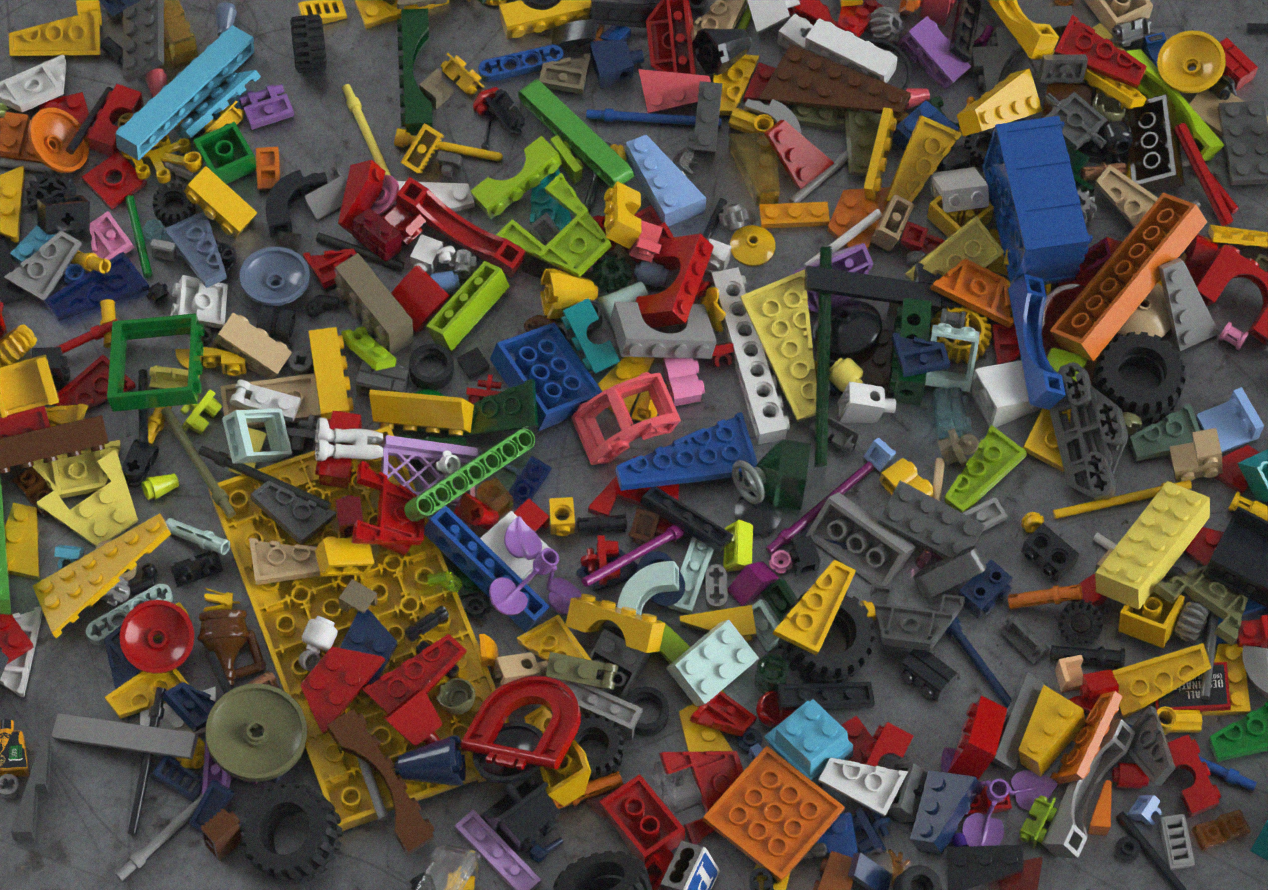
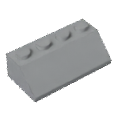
[806,492,916,586]

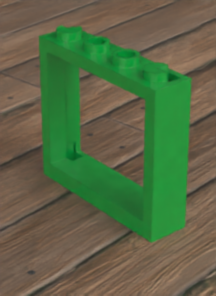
[107,313,205,412]

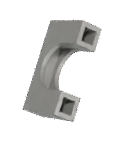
[610,302,717,359]

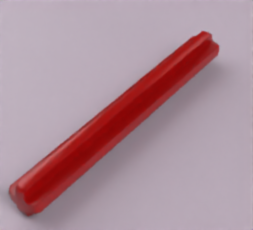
[1174,123,1233,226]

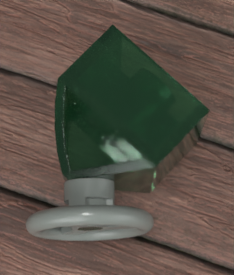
[732,439,811,510]

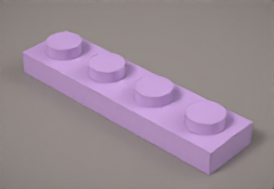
[455,810,541,890]

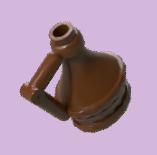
[197,609,266,686]

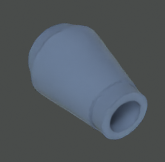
[215,2,237,36]

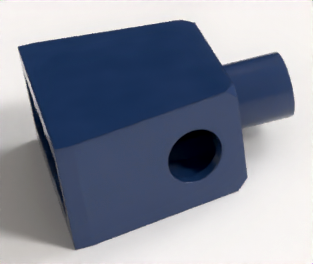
[589,40,644,89]

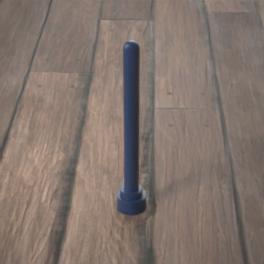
[944,616,1012,708]

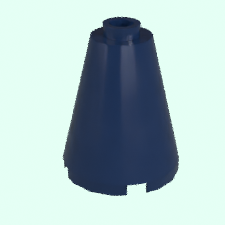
[395,735,466,786]

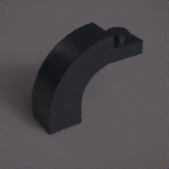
[265,170,328,238]

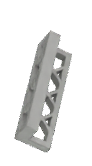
[559,680,643,740]

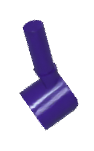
[949,833,967,847]

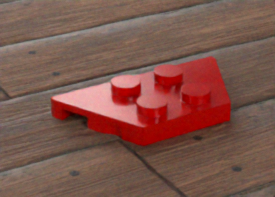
[300,647,386,735]

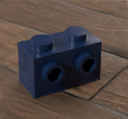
[958,559,1013,619]

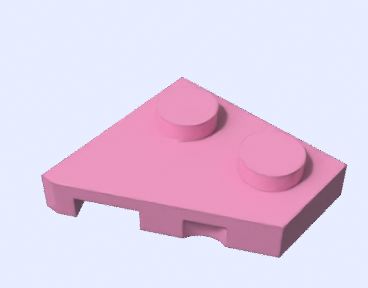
[89,211,135,273]

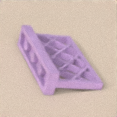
[379,435,478,504]

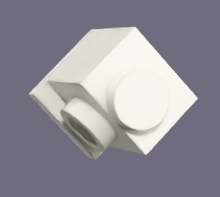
[705,239,731,274]

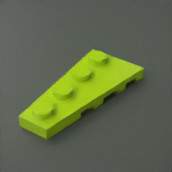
[944,425,1027,513]

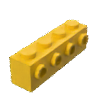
[309,327,354,419]

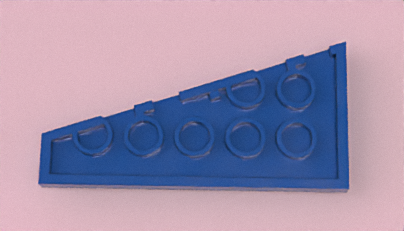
[615,412,759,491]

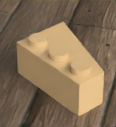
[210,313,292,379]

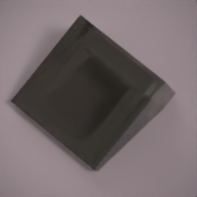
[522,253,549,279]

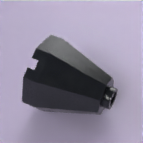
[693,28,752,75]

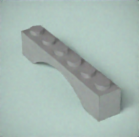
[1042,719,1136,858]

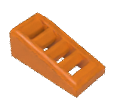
[1088,780,1112,836]

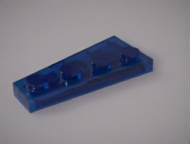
[45,252,150,321]

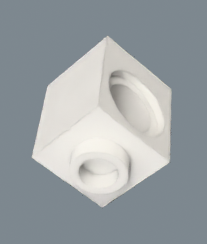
[410,234,443,275]

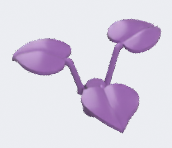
[489,516,582,615]
[941,747,1057,846]

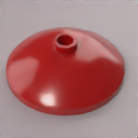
[119,600,195,674]

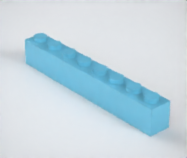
[115,25,254,161]

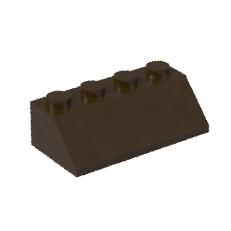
[1123,95,1185,191]

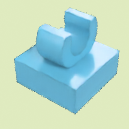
[54,544,84,569]

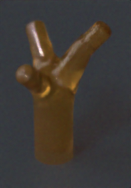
[888,849,911,887]

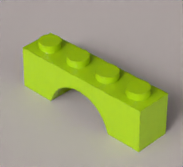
[470,136,562,219]

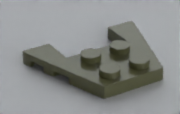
[1154,565,1248,645]

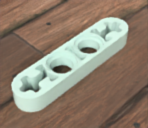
[86,584,173,645]

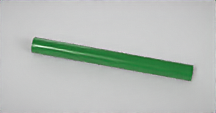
[125,195,153,278]

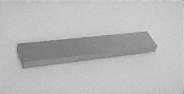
[52,713,198,760]

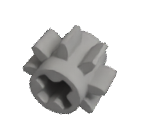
[719,203,749,230]
[449,250,477,278]
[101,576,130,607]

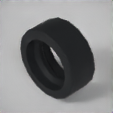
[409,344,454,390]
[624,686,669,737]

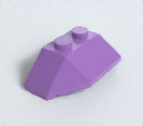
[791,243,873,314]

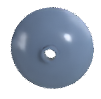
[239,247,310,306]

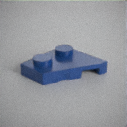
[816,812,858,858]

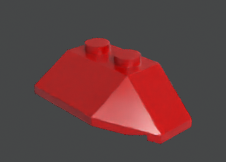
[646,0,697,75]

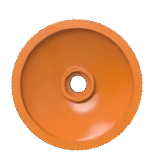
[28,108,89,173]

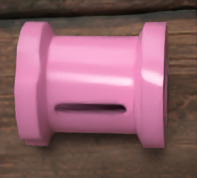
[1219,322,1249,351]

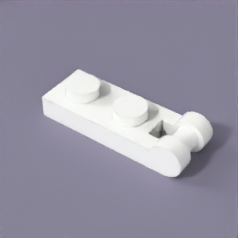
[230,380,301,422]

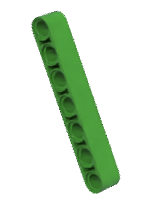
[517,79,634,188]
[404,428,535,521]

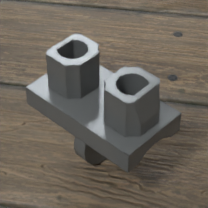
[287,414,317,452]

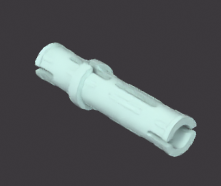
[166,518,231,555]

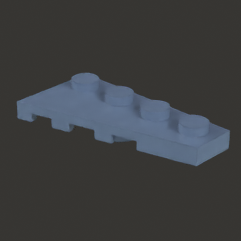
[164,211,227,288]

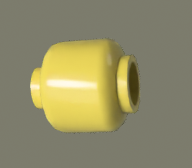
[829,358,863,392]

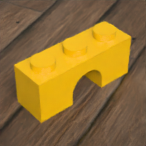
[604,181,642,249]

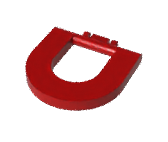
[461,676,581,770]

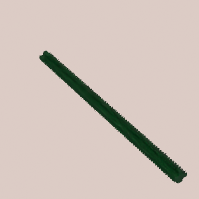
[814,246,832,468]

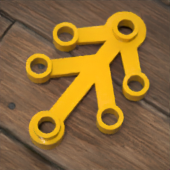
[121,135,203,183]

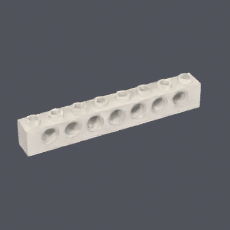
[711,267,790,445]

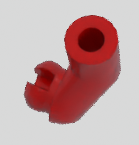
[473,87,499,116]

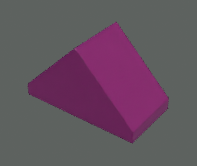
[728,561,779,606]

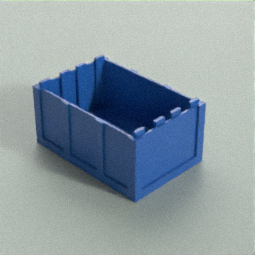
[982,116,1093,286]

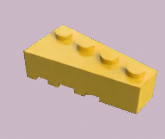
[957,68,1042,136]

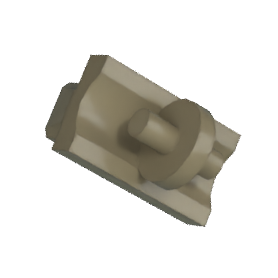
[938,428,979,467]

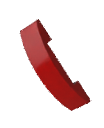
[900,221,989,269]

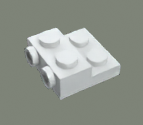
[170,275,228,329]

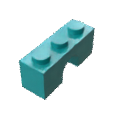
[561,298,620,375]

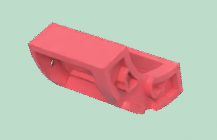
[571,372,681,465]

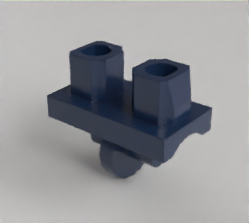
[853,807,892,856]

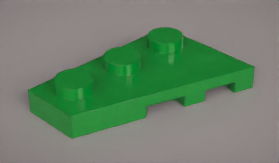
[1208,702,1268,762]

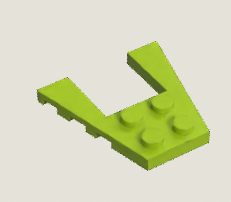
[496,173,611,277]

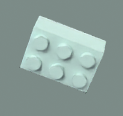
[666,620,759,707]

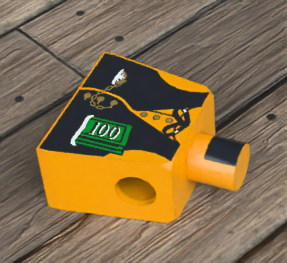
[0,719,30,777]

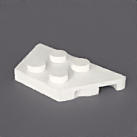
[0,55,67,112]
[0,606,43,697]

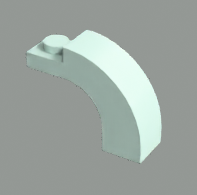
[617,561,679,615]

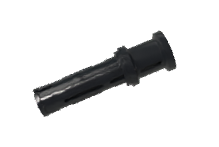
[1050,645,1125,668]

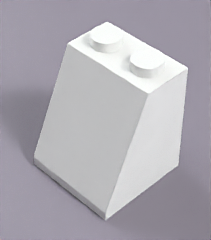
[970,360,1041,428]

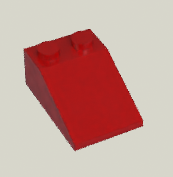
[599,774,685,864]

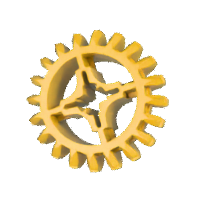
[929,306,992,364]
[0,324,37,367]

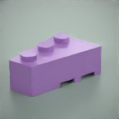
[896,16,971,89]

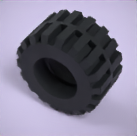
[290,14,327,73]
[574,714,624,782]

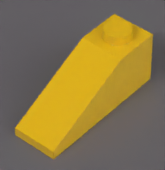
[679,605,757,643]

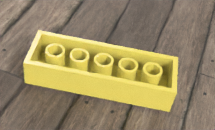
[1095,481,1210,610]

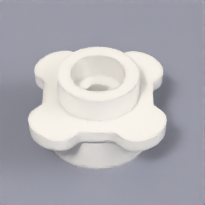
[436,451,461,477]

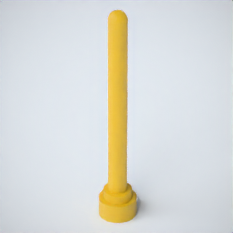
[394,128,503,161]

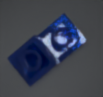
[506,455,552,504]

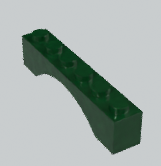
[397,8,433,135]

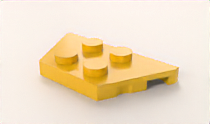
[0,166,25,243]

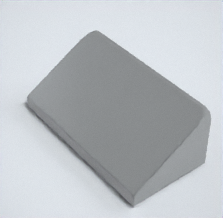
[304,175,347,221]

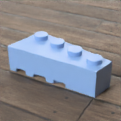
[625,135,706,227]

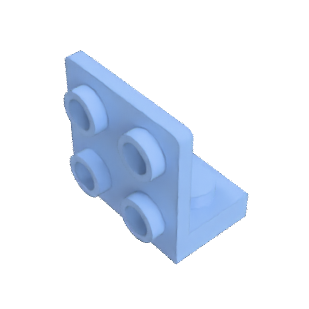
[1196,387,1264,453]

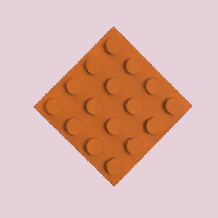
[703,745,845,883]

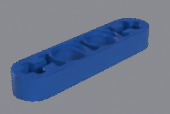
[478,45,563,82]

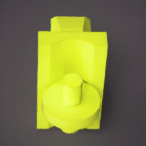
[180,389,222,434]

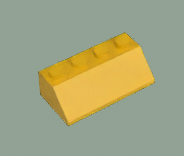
[369,390,474,436]

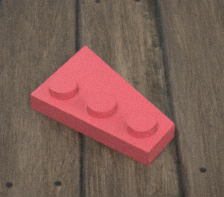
[638,69,711,113]

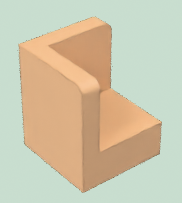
[1055,655,1083,693]

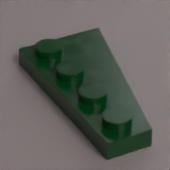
[445,379,538,438]

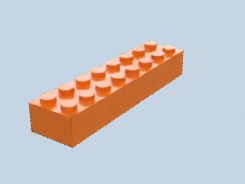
[1050,192,1207,361]

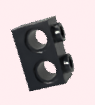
[1021,523,1079,582]

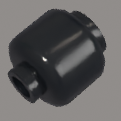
[1100,121,1133,154]

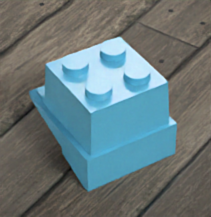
[764,699,853,785]

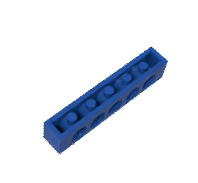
[424,505,550,633]

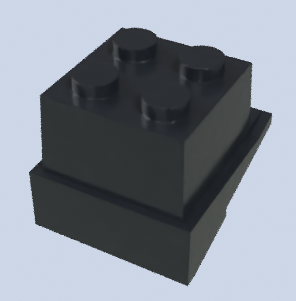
[480,780,560,854]

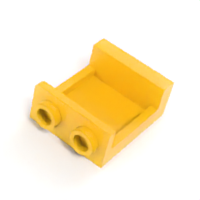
[0,354,59,418]

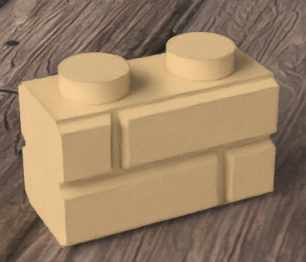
[870,195,914,251]

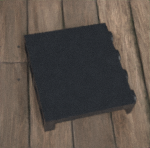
[1203,506,1268,608]

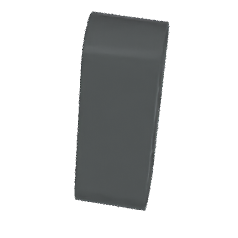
[913,546,987,599]

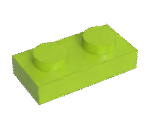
[550,135,583,184]

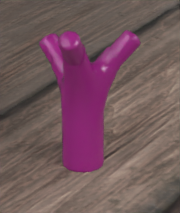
[974,25,994,47]

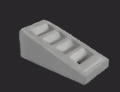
[1158,814,1195,870]

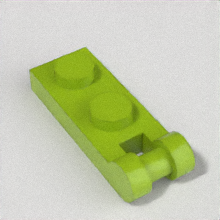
[341,326,396,371]

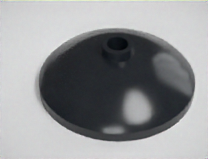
[813,300,882,357]
[473,722,543,784]

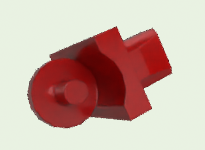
[466,374,502,404]
[580,535,620,585]

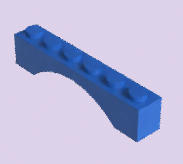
[1008,274,1066,410]

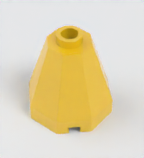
[540,268,598,319]

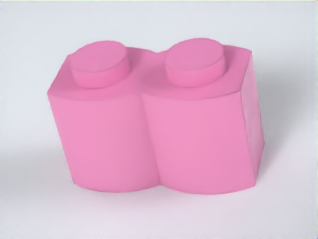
[662,358,705,406]

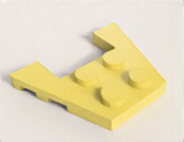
[37,449,138,547]

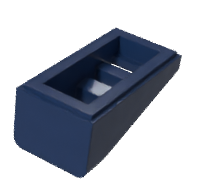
[150,755,203,802]

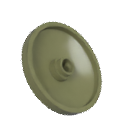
[206,684,307,782]

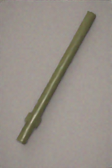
[161,407,236,518]

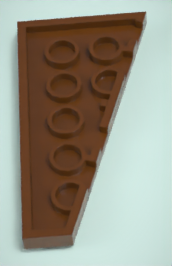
[759,44,911,116]

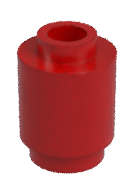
[1112,763,1149,789]

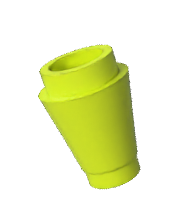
[141,473,179,500]

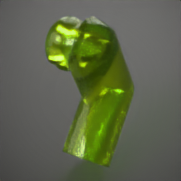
[427,571,462,592]

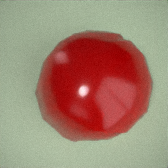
[756,691,796,728]

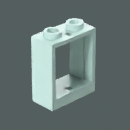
[925,323,979,392]
[222,409,292,464]

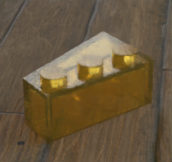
[164,0,198,69]
[728,133,780,206]

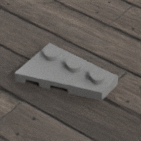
[4,231,82,303]

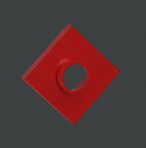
[82,151,147,210]

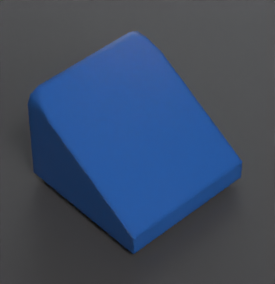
[599,25,631,41]

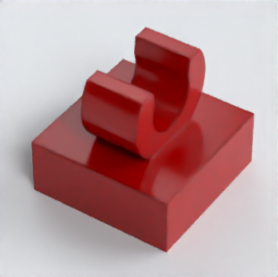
[712,342,734,367]

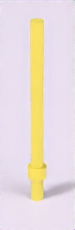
[342,84,391,175]

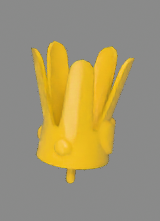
[203,588,240,612]

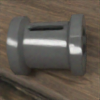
[940,308,966,329]

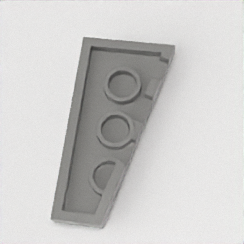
[1158,258,1220,351]

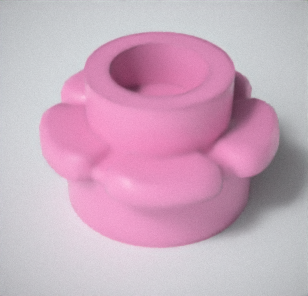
[769,550,793,574]

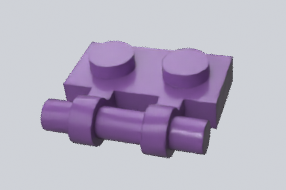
[239,84,294,130]

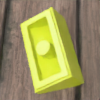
[723,520,753,572]

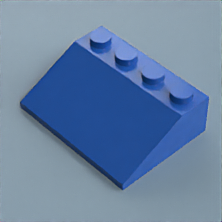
[490,323,602,431]

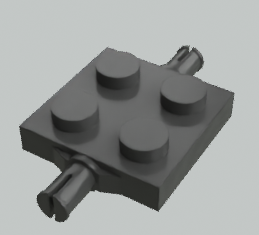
[1044,92,1107,151]

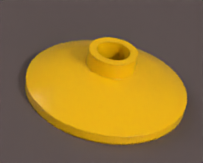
[730,225,776,266]

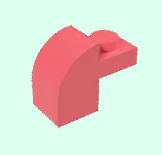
[629,220,663,263]

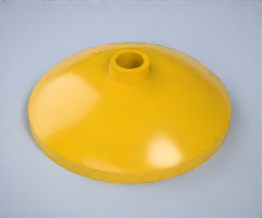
[1157,30,1226,93]

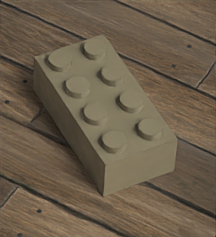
[334,253,413,355]

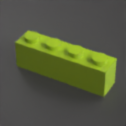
[426,261,510,352]

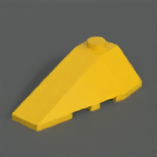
[524,705,591,806]

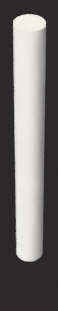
[805,209,883,266]

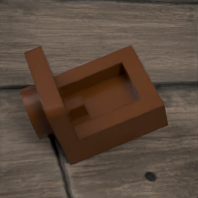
[628,508,660,545]

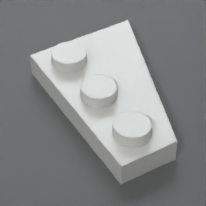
[398,181,475,217]
[818,758,908,817]

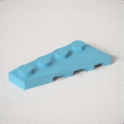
[176,70,261,139]

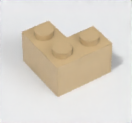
[1169,428,1223,482]

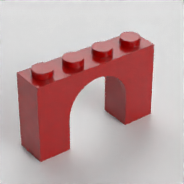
[635,233,714,328]
[1195,244,1268,345]

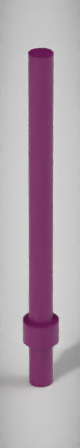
[766,461,874,555]
[581,525,685,587]

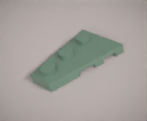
[1129,403,1200,461]

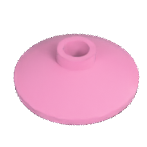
[371,175,399,215]

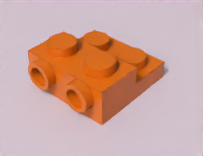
[0,112,42,163]

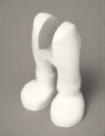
[315,418,383,461]

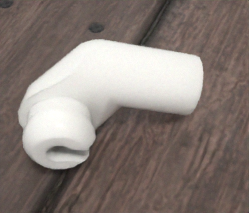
[437,246,455,264]

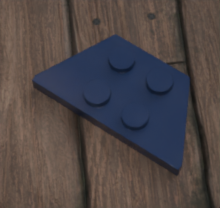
[340,609,397,687]

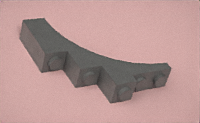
[968,6,1074,98]

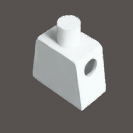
[747,0,800,34]
[838,382,896,423]

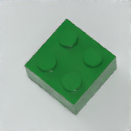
[193,121,256,184]

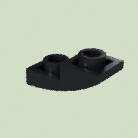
[551,19,597,49]

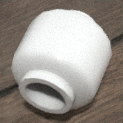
[301,616,338,654]

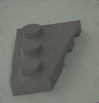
[250,480,336,545]

